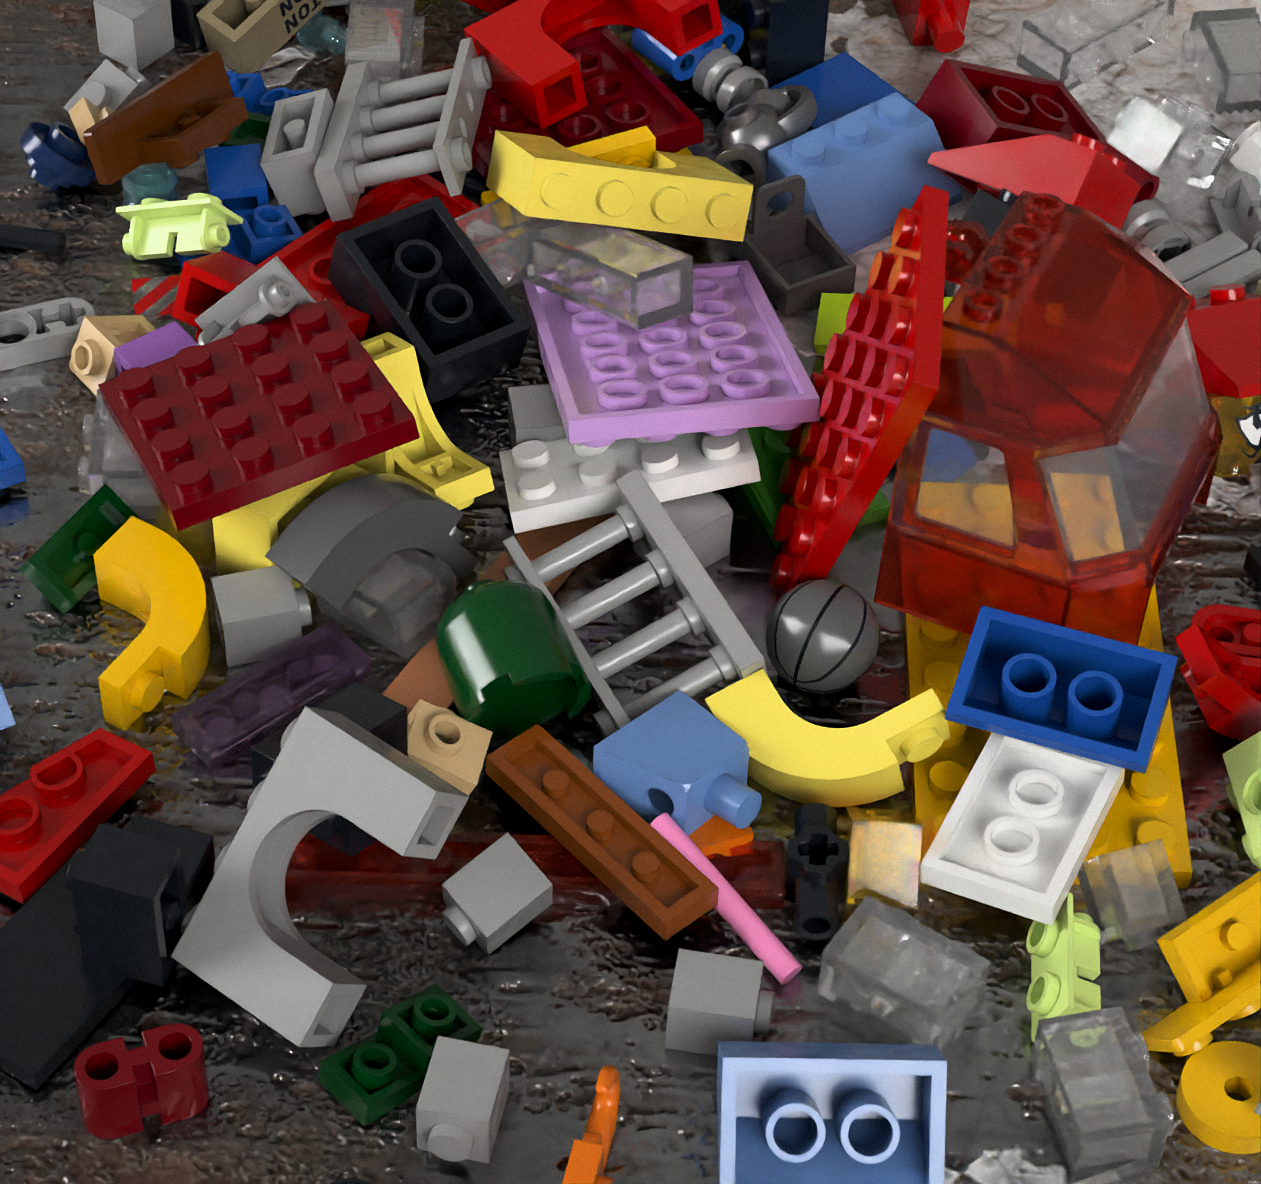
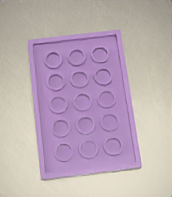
[521,260,820,448]

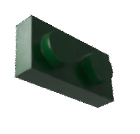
[18,483,143,614]

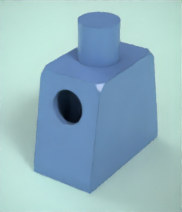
[593,690,762,836]

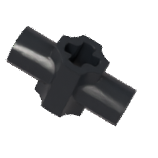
[783,803,849,940]

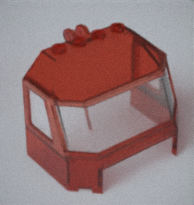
[874,190,1223,646]

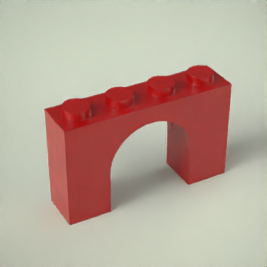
[464,0,723,130]

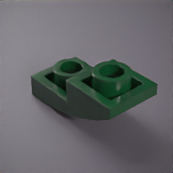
[318,984,483,1126]

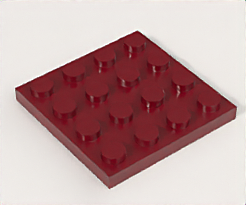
[414,25,704,200]
[98,299,420,531]

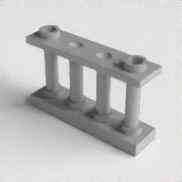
[313,37,492,222]
[502,468,768,739]

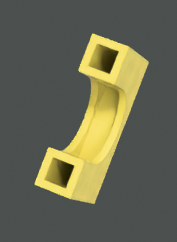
[486,130,754,242]

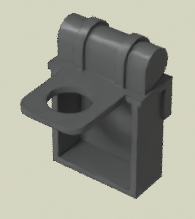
[724,174,857,316]

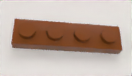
[486,724,719,941]

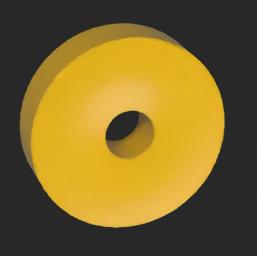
[1176,1041,1261,1154]

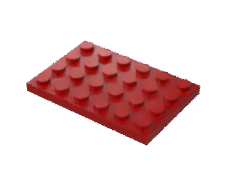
[769,185,949,603]

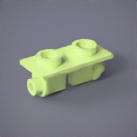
[116,193,243,260]
[1026,892,1102,1044]

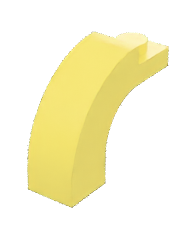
[360,332,495,510]
[704,668,951,807]

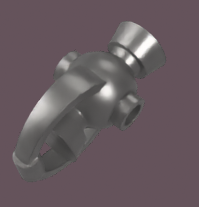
[714,84,818,197]

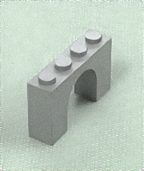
[171,706,470,1047]

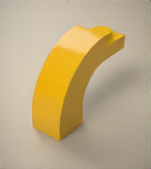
[93,516,211,732]

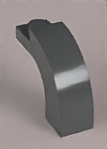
[265,473,479,611]

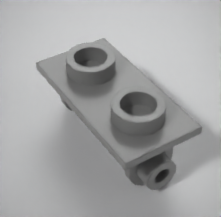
[1208,171,1261,253]
[194,255,316,346]

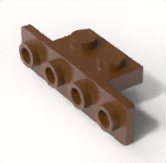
[83,51,249,185]

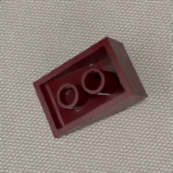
[915,59,1109,150]

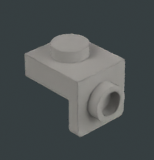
[63,59,154,113]

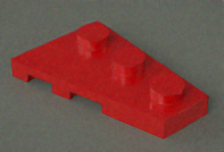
[0,728,156,904]

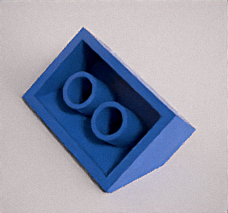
[945,605,1178,774]

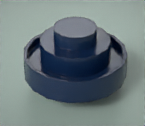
[19,122,96,190]

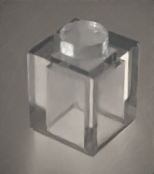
[1077,839,1187,952]

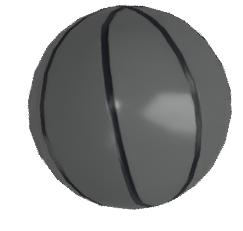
[765,579,880,694]

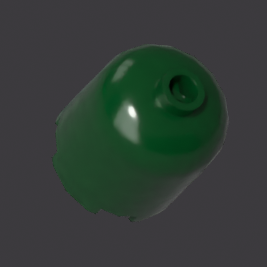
[436,579,591,747]

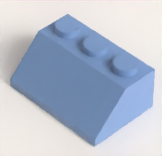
[765,92,963,256]
[716,1041,947,1184]

